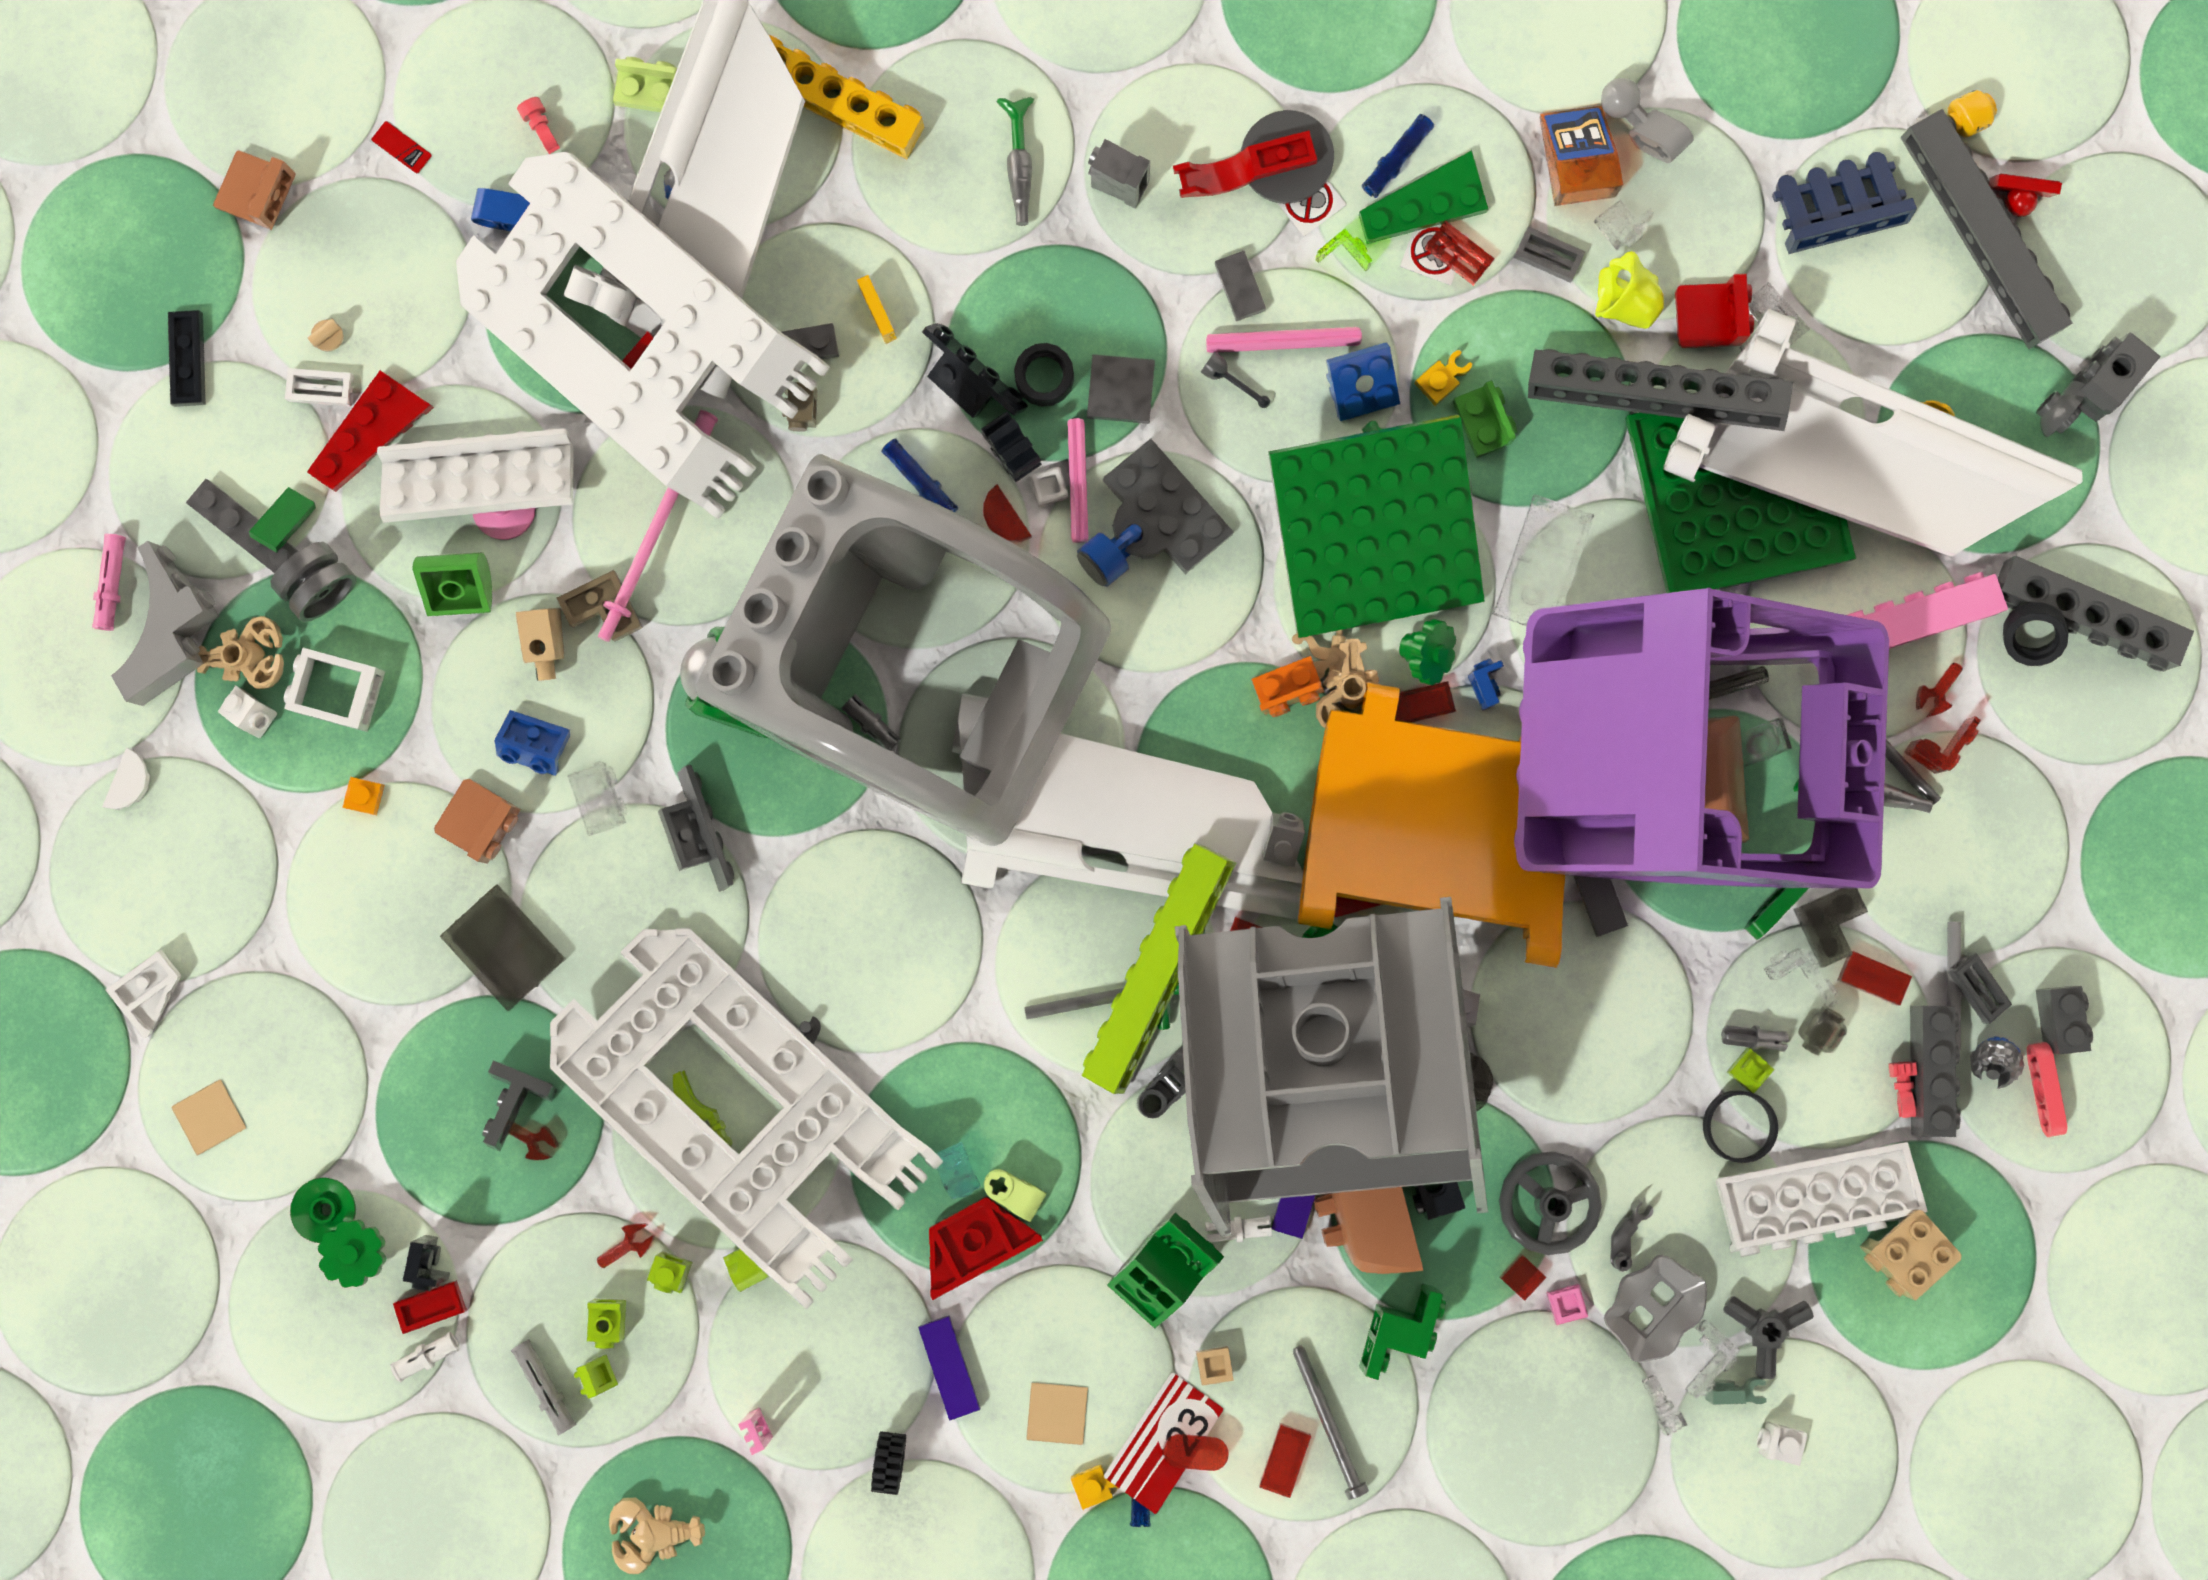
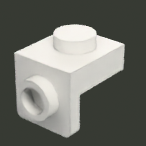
[218,685,277,738]

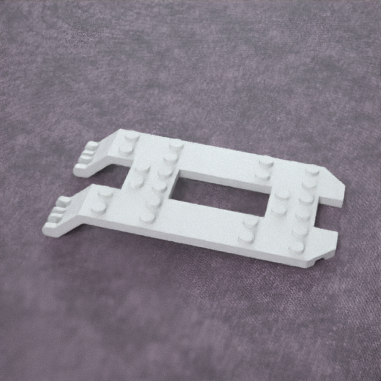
[456,152,830,519]
[550,928,943,1309]

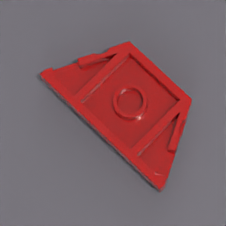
[929,1196,1043,1300]

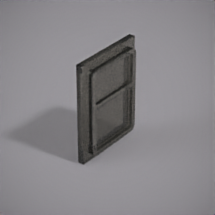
[440,884,566,1011]

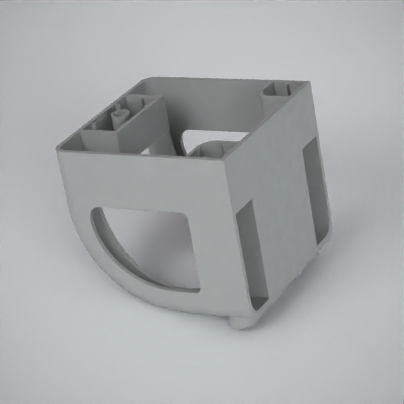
[696,454,1111,846]

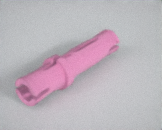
[92,534,126,631]

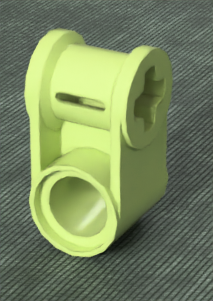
[984,1169,1047,1222]

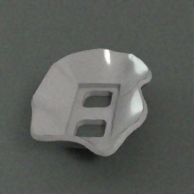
[1604,1255,1707,1362]

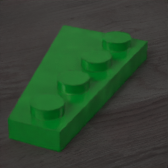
[1359,150,1488,244]

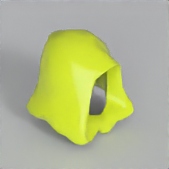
[1595,251,1664,329]

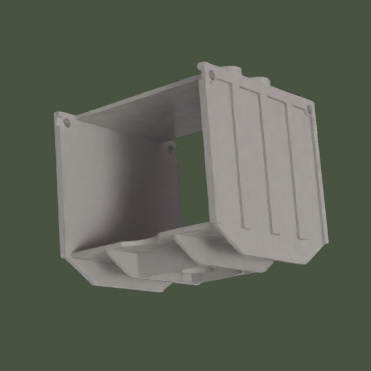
[1175,897,1488,1236]

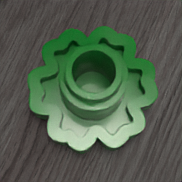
[1399,619,1457,685]
[318,1220,386,1288]

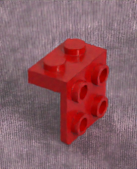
[1675,274,1754,348]

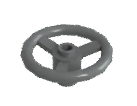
[1499,1151,1602,1255]

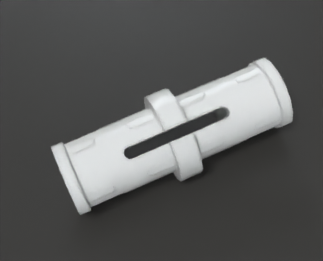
[1205,1215,1272,1242]
[390,1332,460,1382]

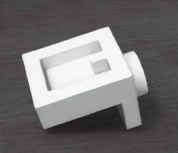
[1757,1421,1808,1466]

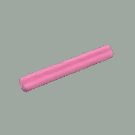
[1068,418,1088,543]

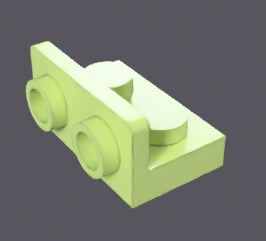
[613,57,677,112]

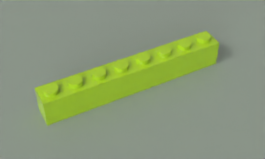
[1081,843,1237,1094]

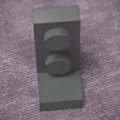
[482,1060,557,1151]

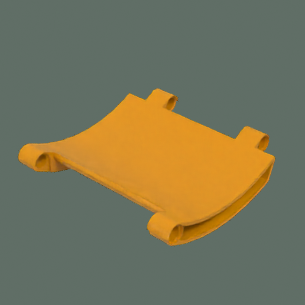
[1298,682,1565,968]

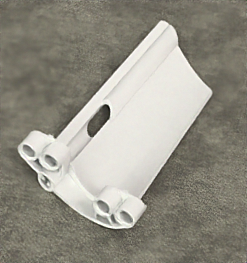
[564,0,805,399]
[1663,309,2083,556]
[952,693,1303,920]

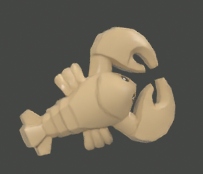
[197,616,284,689]
[1316,639,1379,728]
[609,1498,705,1574]

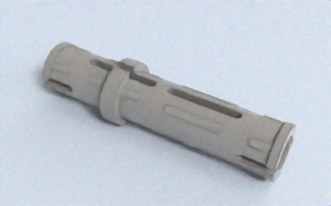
[511,1340,577,1436]

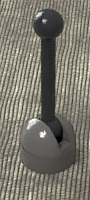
[1201,352,1270,408]

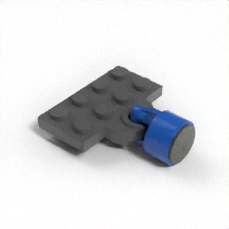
[1077,439,1234,587]

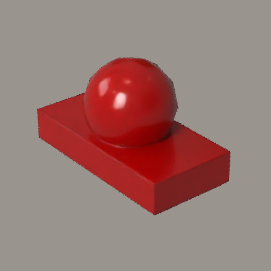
[1989,173,2062,217]

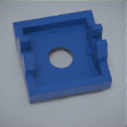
[1326,342,1400,421]

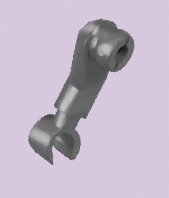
[1610,1200,1653,1272]

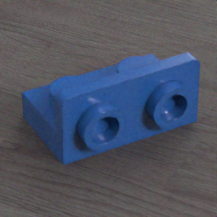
[494,710,570,776]

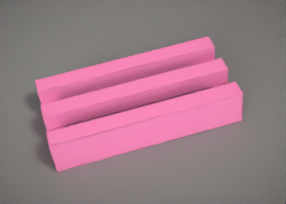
[738,1408,773,1455]

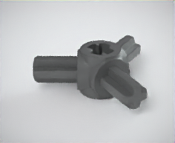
[1723,1296,1814,1379]

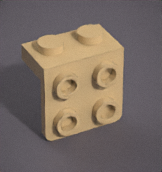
[1860,1209,1961,1301]

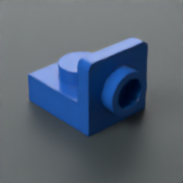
[1468,658,1504,711]

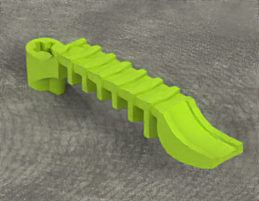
[673,1070,769,1292]

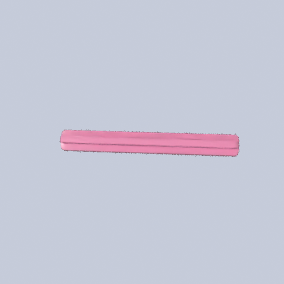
[1206,327,1362,353]

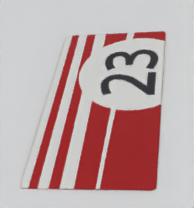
[1104,1372,1223,1514]

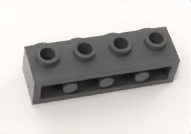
[1910,1005,1961,1137]

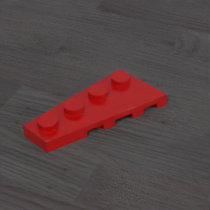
[307,370,434,492]

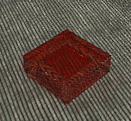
[1499,1254,1546,1301]

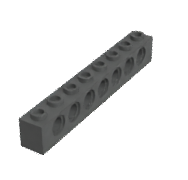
[1528,349,1793,431]

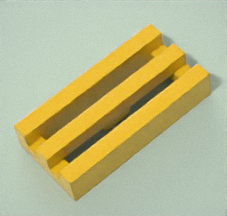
[857,275,897,344]

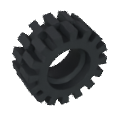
[871,1431,906,1495]

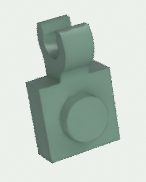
[1705,1377,1767,1405]

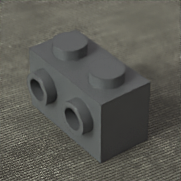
[2036,986,2093,1054]

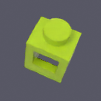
[647,1251,693,1294]
[587,1299,626,1349]

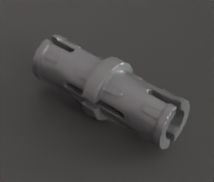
[841,694,901,751]

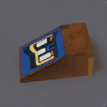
[1539,105,1623,206]

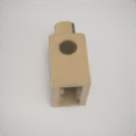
[516,608,564,681]

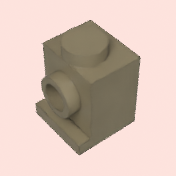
[782,382,818,432]

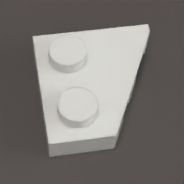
[106,950,181,1039]

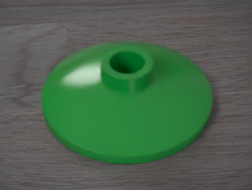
[290,1178,356,1243]

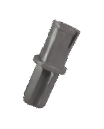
[1721,1025,1789,1052]

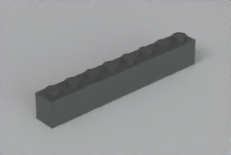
[1900,109,2073,349]

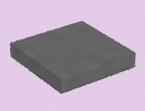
[1087,354,1155,424]

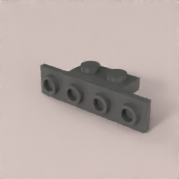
[658,765,734,892]

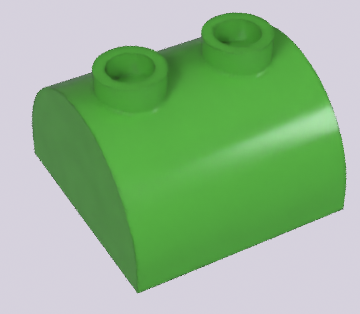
[412,552,492,616]

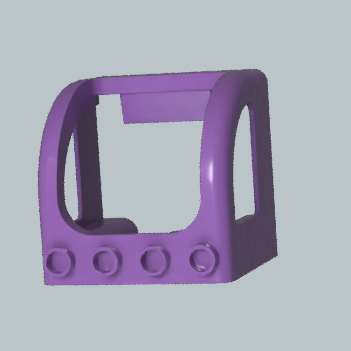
[1514,588,1889,888]

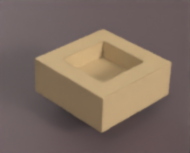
[1196,1346,1234,1386]

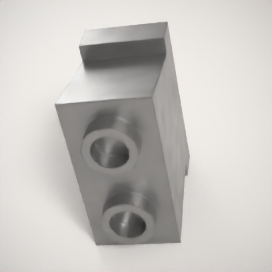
[1088,139,1150,209]

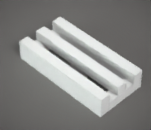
[285,368,354,407]

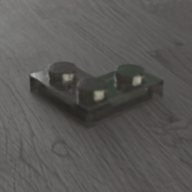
[1793,888,1868,968]

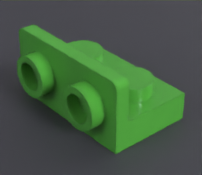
[1453,380,1517,458]

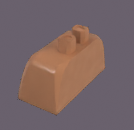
[1705,716,1749,843]
[1314,1187,1423,1274]

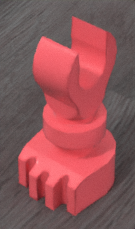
[517,97,560,154]
[1889,1062,1917,1118]

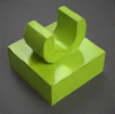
[1727,1048,1775,1093]
[574,1354,618,1399]

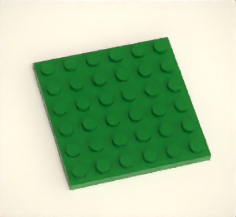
[1625,413,1856,593]
[1268,415,1485,638]

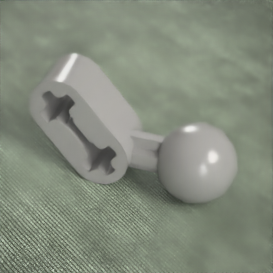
[1601,78,1694,163]

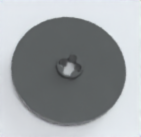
[1241,110,1334,204]

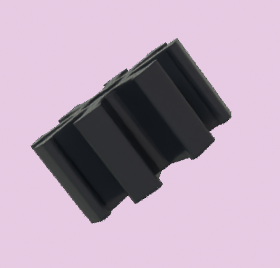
[981,411,1042,482]

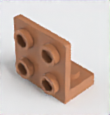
[213,150,296,230]

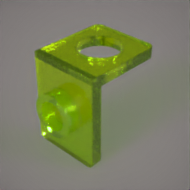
[1315,229,1372,271]

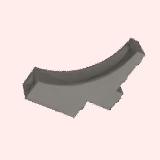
[111,541,219,706]

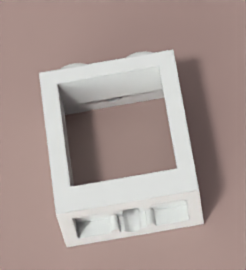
[284,648,385,732]

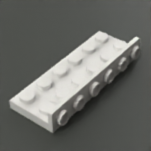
[377,428,573,523]
[1716,1142,1928,1257]

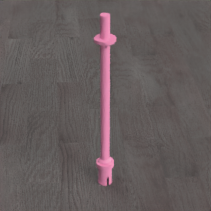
[598,410,718,642]

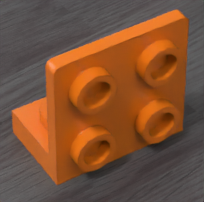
[1251,656,1325,718]

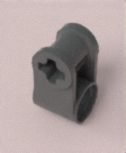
[1137,1059,1186,1119]

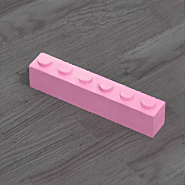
[1816,572,2008,668]

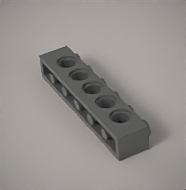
[1997,556,2194,672]

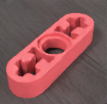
[2027,1042,2067,1137]

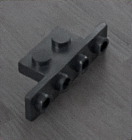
[922,323,1028,418]

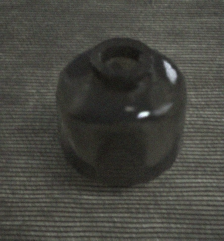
[1798,1006,1847,1056]

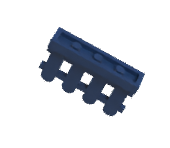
[1772,152,1917,254]

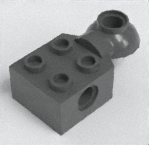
[2036,332,2161,437]

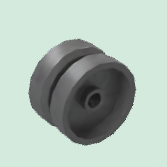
[270,542,356,622]

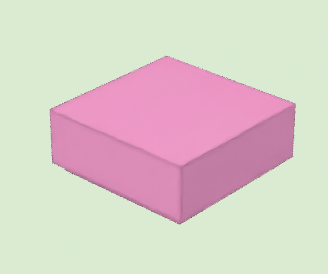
[1546,1284,1588,1325]

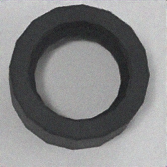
[1014,343,1074,407]
[2003,602,2068,666]

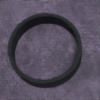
[1703,1091,1778,1163]

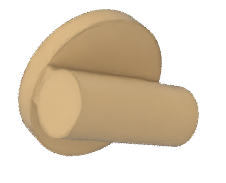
[307,318,344,352]

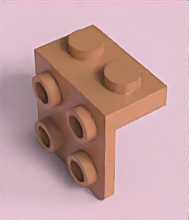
[434,779,521,864]

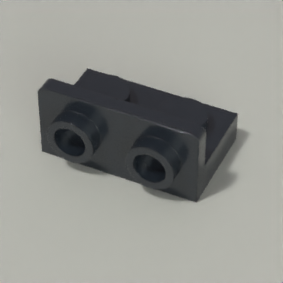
[403,1235,450,1291]

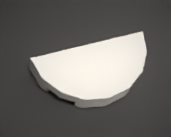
[102,748,150,810]

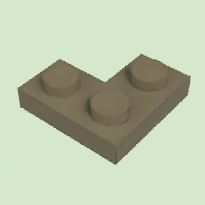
[557,570,643,642]

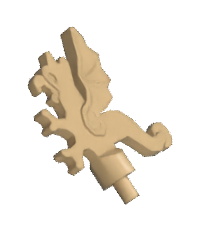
[1292,630,1346,691]

